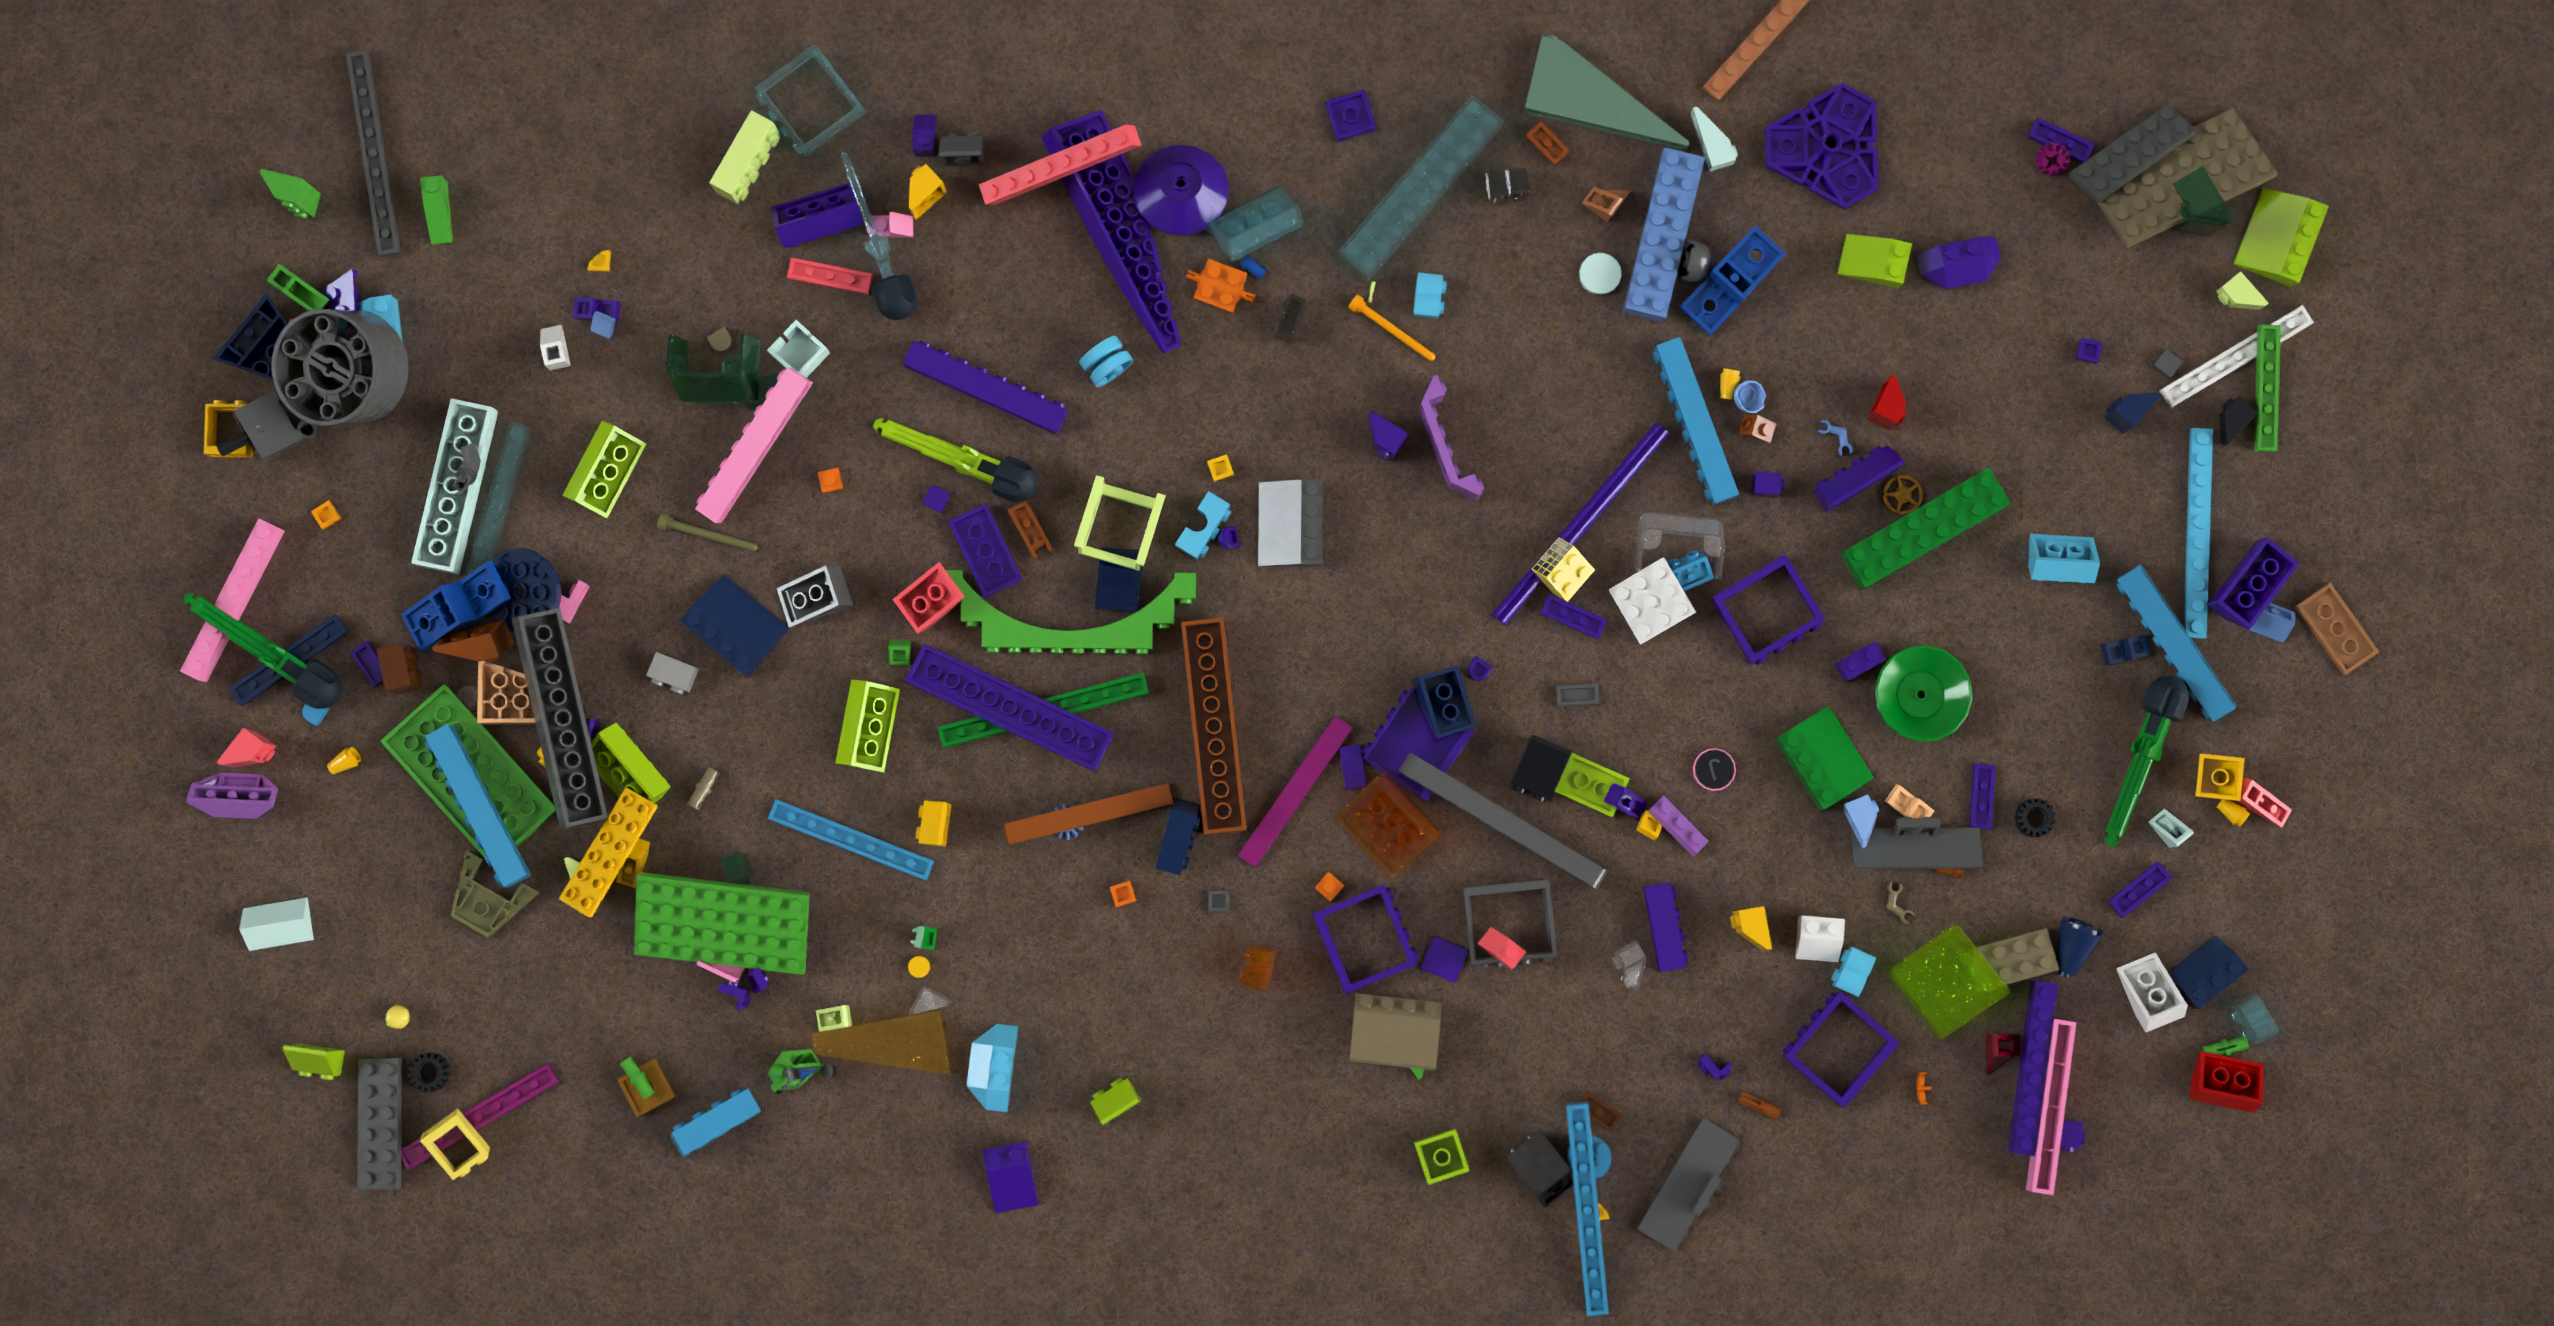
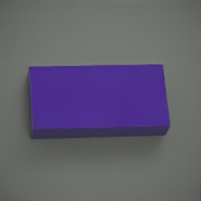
[349,641,383,688]
[1339,744,1367,790]

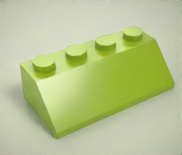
[562,421,646,518]
[835,680,900,773]
[591,723,671,804]

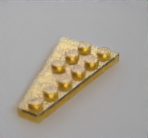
[812,1011,951,1075]

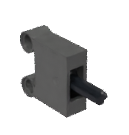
[217,389,317,463]

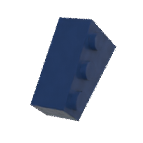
[1155,798,1201,875]

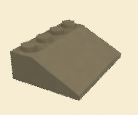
[1349,993,1441,1071]

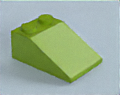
[1837,234,1912,289]
[283,1044,345,1080]

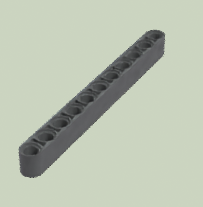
[1398,753,1608,890]

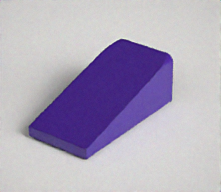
[1604,783,1647,821]

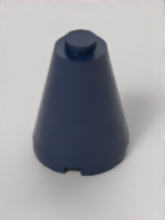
[2056,916,2104,978]

